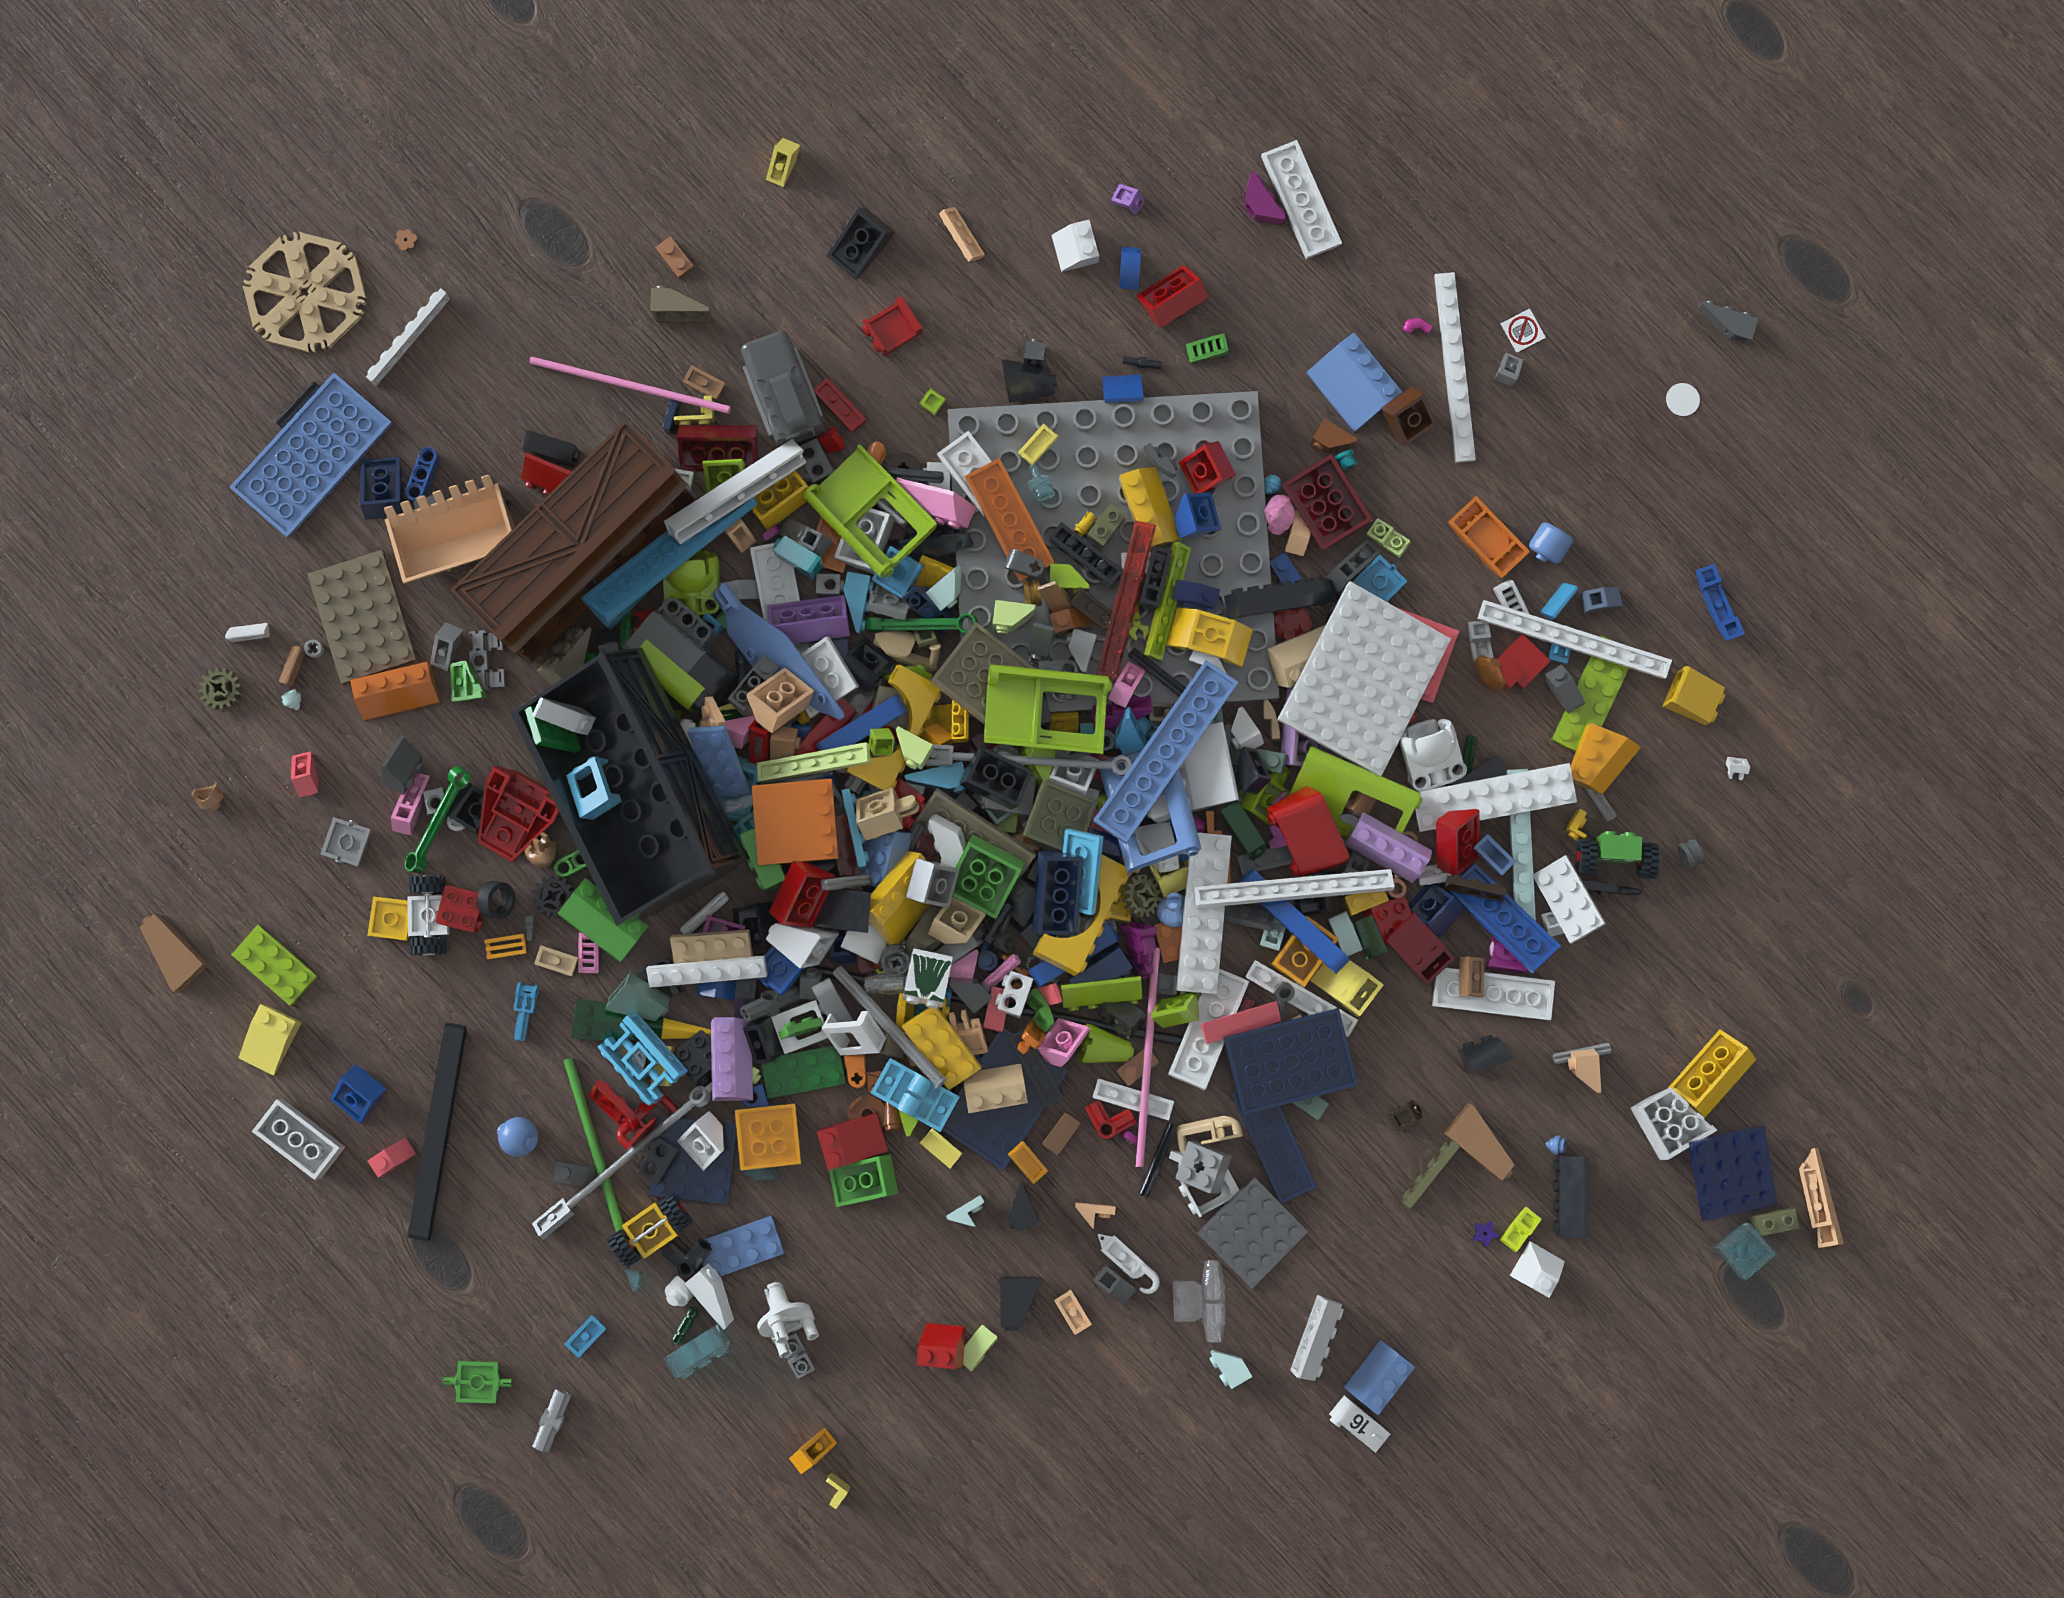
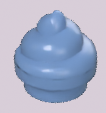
[1545,1135,1567,1156]

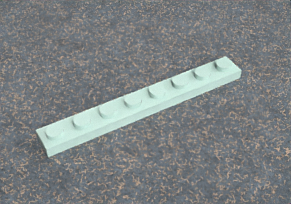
[1507,769,1536,921]

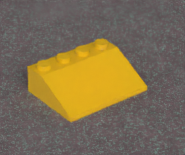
[869,851,930,945]

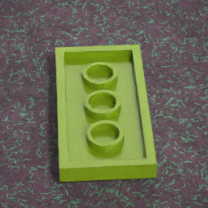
[231,925,318,1006]

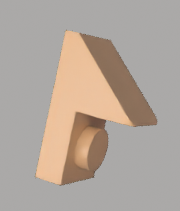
[1075,1202,1116,1229]

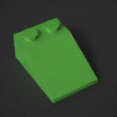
[829,1155,899,1207]

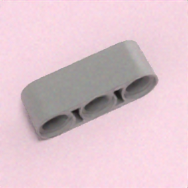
[811,978,853,1022]

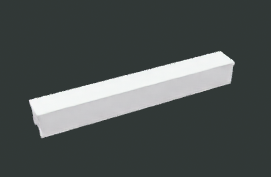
[664,439,806,544]

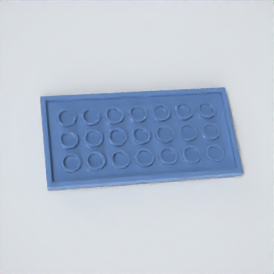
[229,373,393,539]

